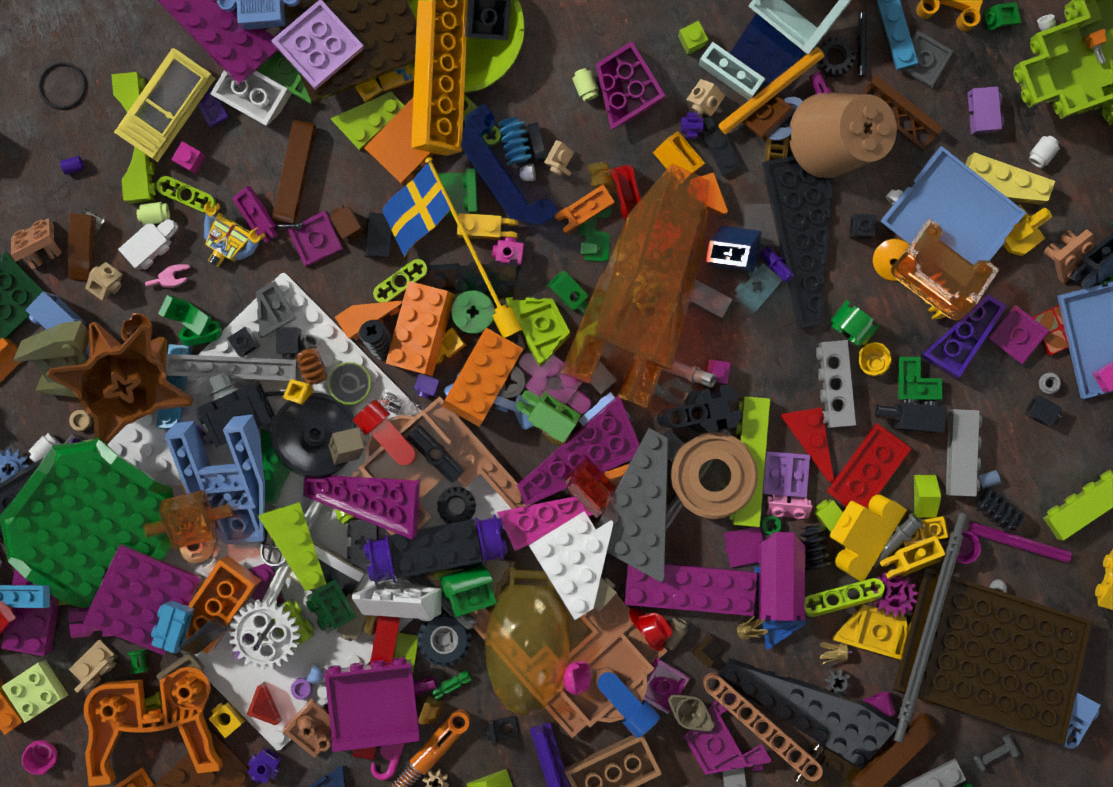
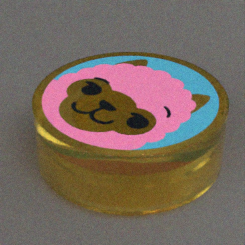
[364,615,378,636]

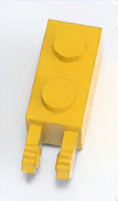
[457,213,518,240]
[880,535,946,579]

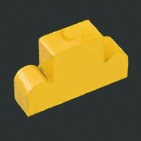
[830,494,907,582]

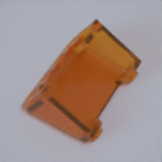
[891,218,999,320]

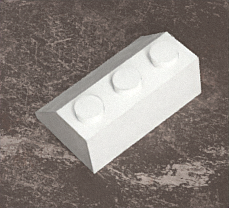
[211,71,291,126]

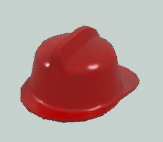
[629,608,673,652]

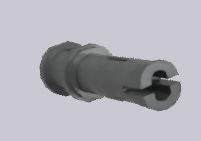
[873,513,925,568]

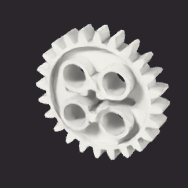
[229,599,301,670]

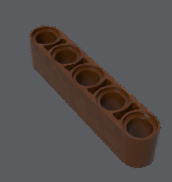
[273,119,316,224]
[850,712,940,787]

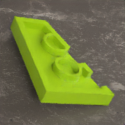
[330,92,404,151]

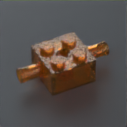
[144,490,233,549]

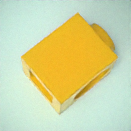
[209,702,246,738]

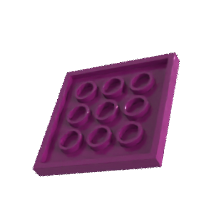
[83,544,201,655]

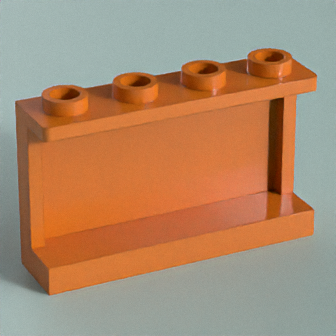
[364,97,435,186]

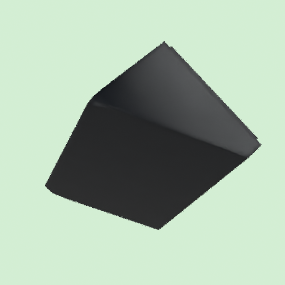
[179,616,228,654]

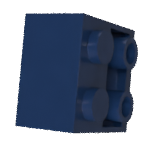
[706,226,762,273]

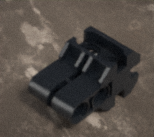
[657,385,742,433]

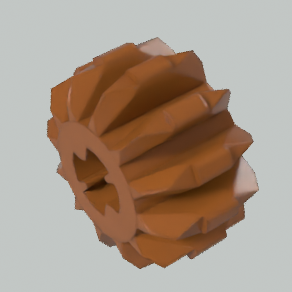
[297,348,327,386]

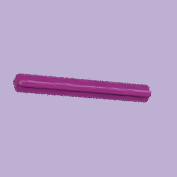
[968,522,1072,563]

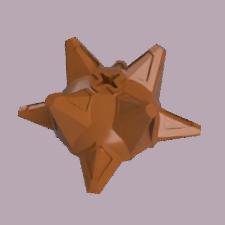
[48,322,194,445]

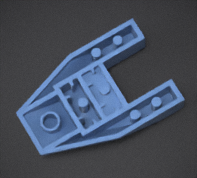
[165,415,265,544]

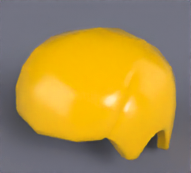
[859,342,891,377]

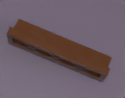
[861,75,943,151]

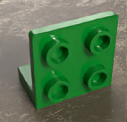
[438,168,478,216]

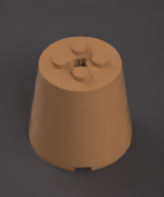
[790,93,897,178]

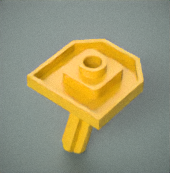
[1003,204,1052,256]

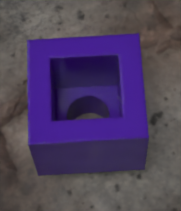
[414,373,441,399]

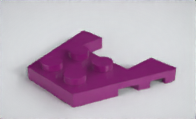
[684,693,772,775]

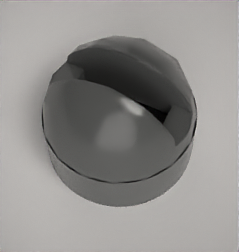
[300,335,319,351]

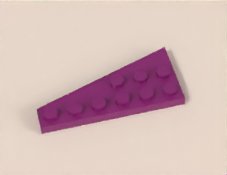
[156,0,279,85]

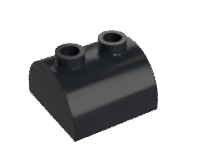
[465,0,511,40]

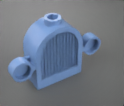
[217,0,300,30]

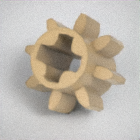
[423,769,449,787]

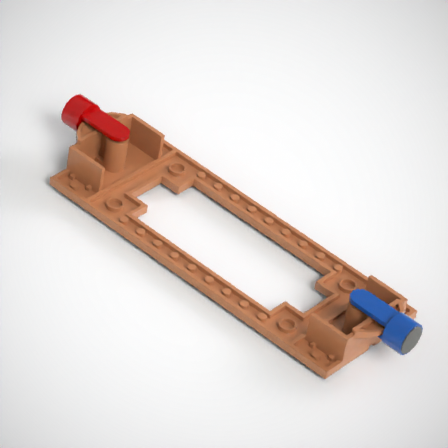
[349,396,667,738]

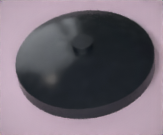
[271,393,357,478]

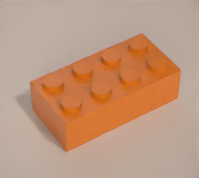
[386,281,455,377]
[442,328,523,427]
[186,555,262,654]

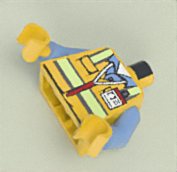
[204,201,265,267]

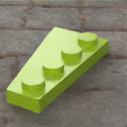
[258,502,326,591]

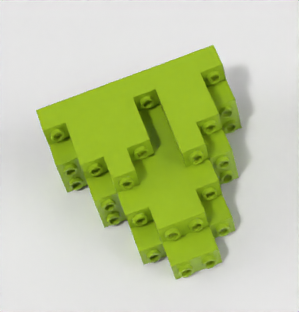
[1013,0,1113,126]

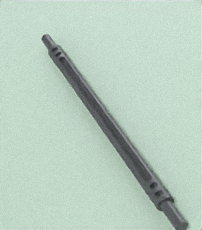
[894,513,967,743]

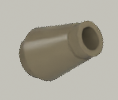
[664,616,689,650]

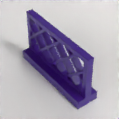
[530,722,570,787]

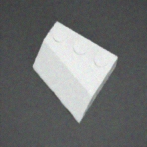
[352,580,442,621]

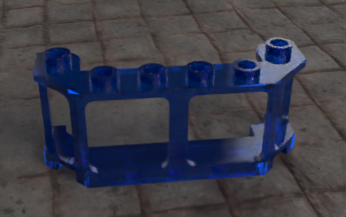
[461,103,559,224]

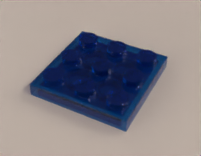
[729,13,806,94]

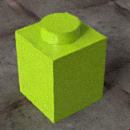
[678,21,708,55]
[814,499,843,533]

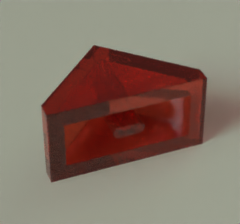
[247,681,282,725]

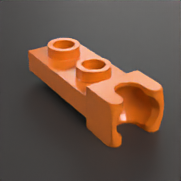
[554,184,615,234]

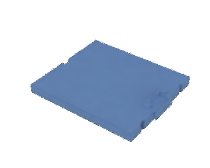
[880,146,1026,287]
[1057,281,1113,399]

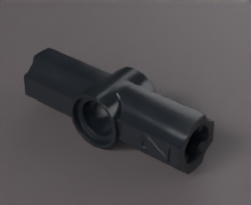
[406,424,465,484]

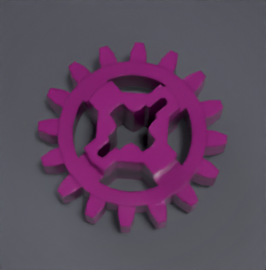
[871,572,918,618]

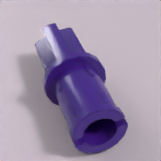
[760,246,794,282]

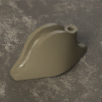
[668,695,714,731]

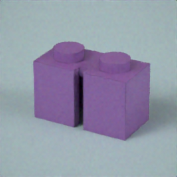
[967,87,1004,135]

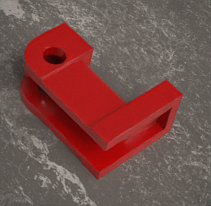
[609,164,645,220]

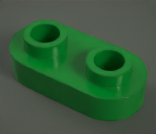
[179,321,223,346]

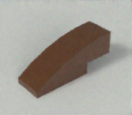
[68,213,96,281]

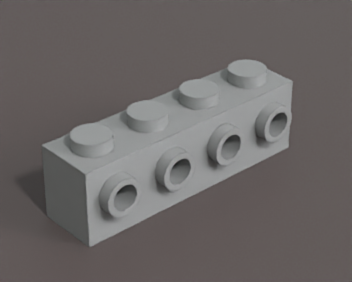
[946,409,982,496]

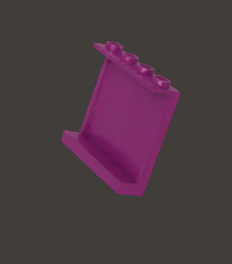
[323,657,420,752]

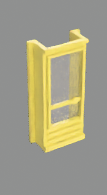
[114,48,216,162]

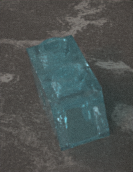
[734,263,782,314]

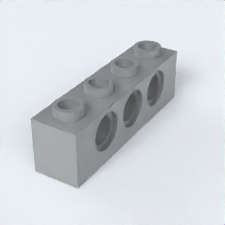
[816,340,856,428]

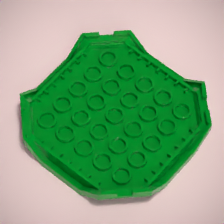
[0,438,180,608]

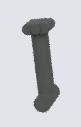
[973,734,1020,771]

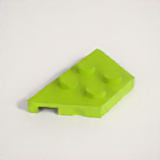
[506,297,570,367]

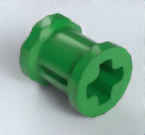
[128,649,150,674]

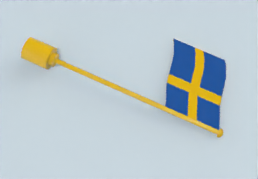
[382,157,522,338]

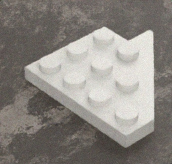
[529,511,613,620]

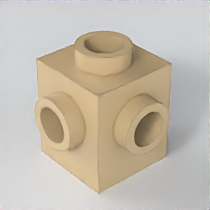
[686,79,725,116]
[85,262,122,300]

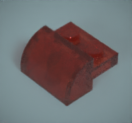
[565,457,616,518]

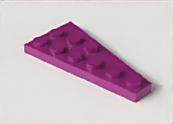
[517,395,639,506]
[303,475,420,539]

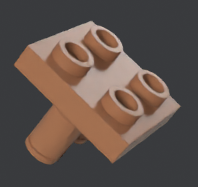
[11,218,62,269]
[1044,229,1095,284]
[282,698,332,758]

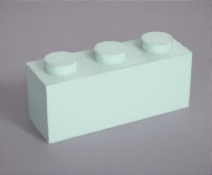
[698,42,765,100]

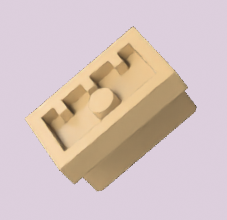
[69,638,119,693]

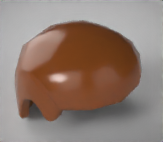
[121,313,154,342]

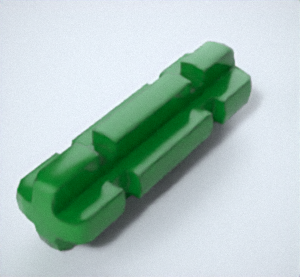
[431,670,472,700]

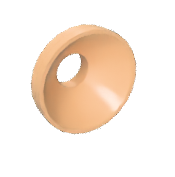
[177,524,216,563]

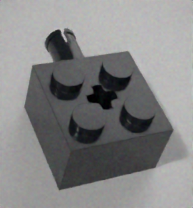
[875,399,947,433]

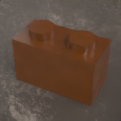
[329,205,366,244]

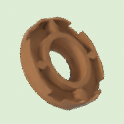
[671,432,758,519]

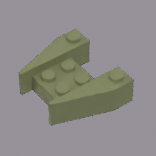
[13,321,89,398]

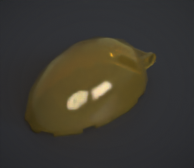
[485,567,571,717]

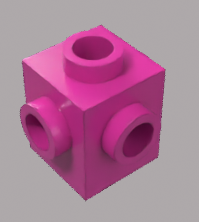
[492,237,524,267]

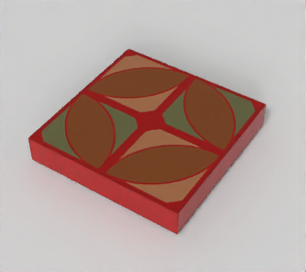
[1032,305,1069,356]

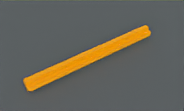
[718,47,824,134]

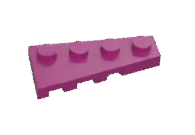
[497,495,593,551]

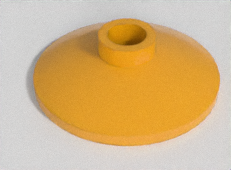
[873,239,916,281]

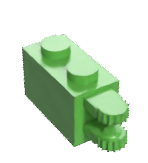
[516,390,581,443]

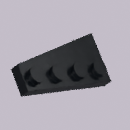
[430,259,518,297]

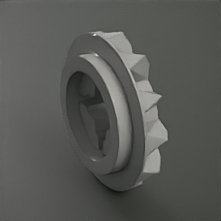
[498,365,525,398]

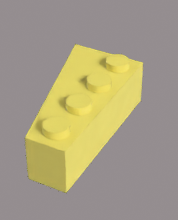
[965,152,1055,205]

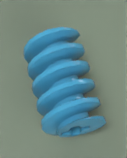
[498,118,532,165]

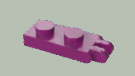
[232,186,277,243]

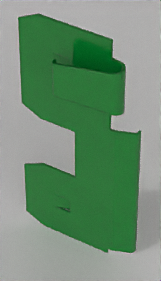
[579,197,612,261]

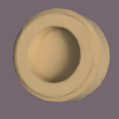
[69,410,93,431]

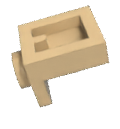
[544,140,574,177]

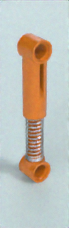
[389,709,470,787]

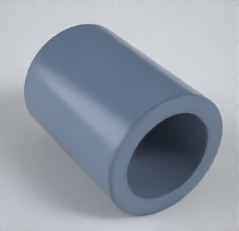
[977,470,1001,490]

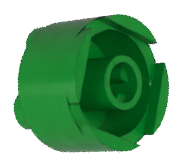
[452,291,495,335]
[830,300,881,347]

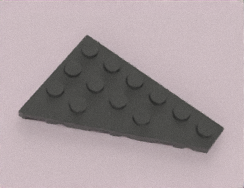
[595,428,669,583]

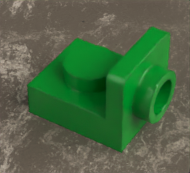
[984,2,1021,31]

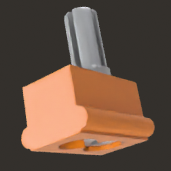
[1082,29,1107,64]

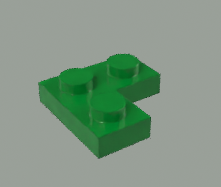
[898,357,942,400]

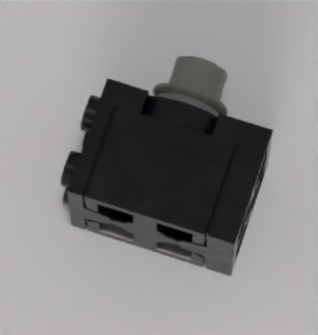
[197,371,276,448]

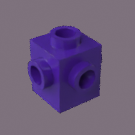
[247,747,283,784]

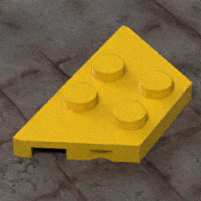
[833,604,908,659]

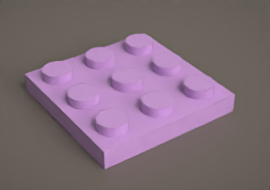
[271,0,364,90]

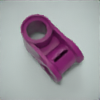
[862,691,896,717]

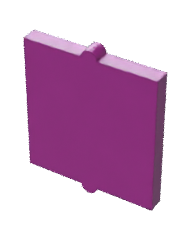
[723,527,763,567]

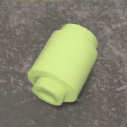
[572,68,599,102]
[137,202,170,226]

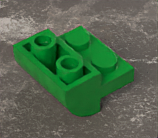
[439,565,497,617]

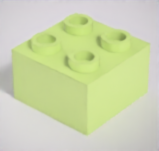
[2,660,68,723]

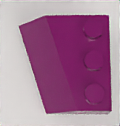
[596,41,666,130]

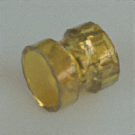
[588,162,612,188]

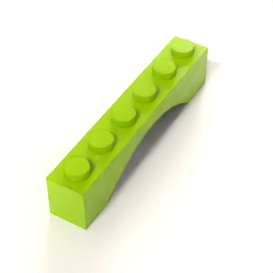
[111,72,157,204]

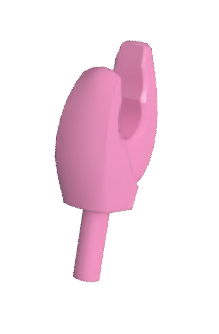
[145,264,191,288]

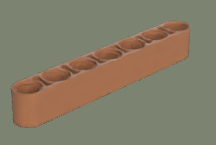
[703,673,823,781]

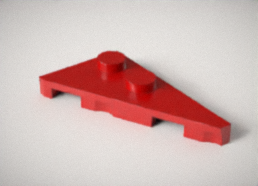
[780,407,834,482]

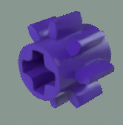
[681,112,703,139]

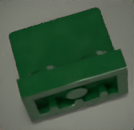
[306,579,357,634]

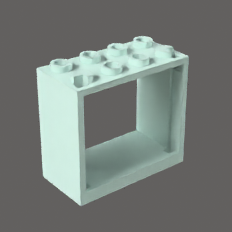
[749,0,852,54]

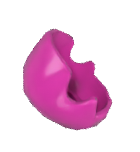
[563,661,591,695]
[21,740,58,775]

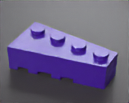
[921,294,1007,380]

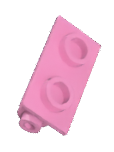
[766,495,812,519]

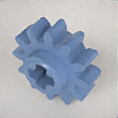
[0,447,31,483]

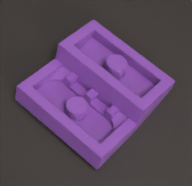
[762,451,810,497]

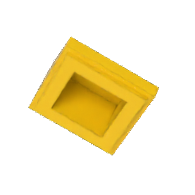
[283,379,314,405]

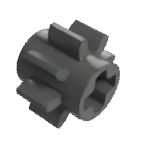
[824,668,851,694]

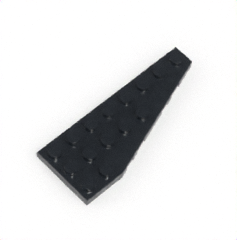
[762,156,833,329]
[718,658,898,769]

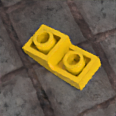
[900,516,949,546]

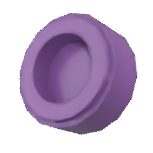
[291,678,313,700]

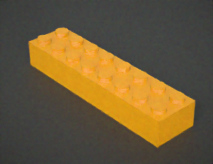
[411,0,468,156]

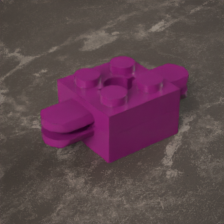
[519,353,591,414]

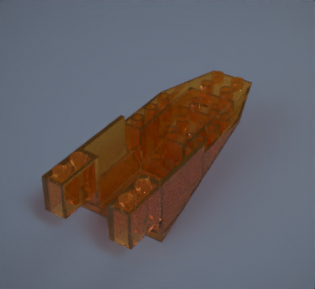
[561,163,710,408]

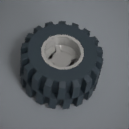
[417,610,471,667]

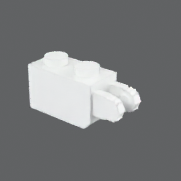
[118,219,178,270]

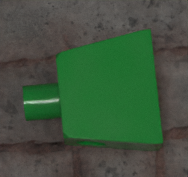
[546,271,593,316]

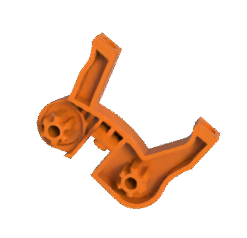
[84,666,223,786]

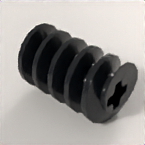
[359,320,393,360]
[976,488,1025,532]
[799,525,831,570]

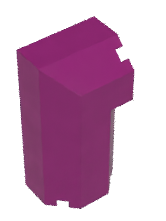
[758,532,805,621]

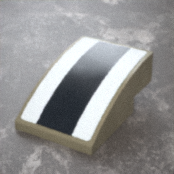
[287,539,367,598]

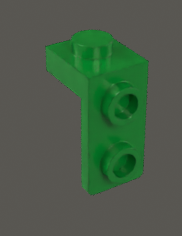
[158,295,211,336]

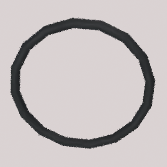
[38,62,86,109]

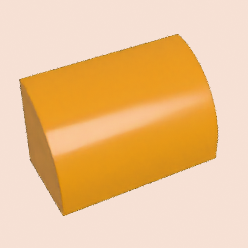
[653,131,705,184]

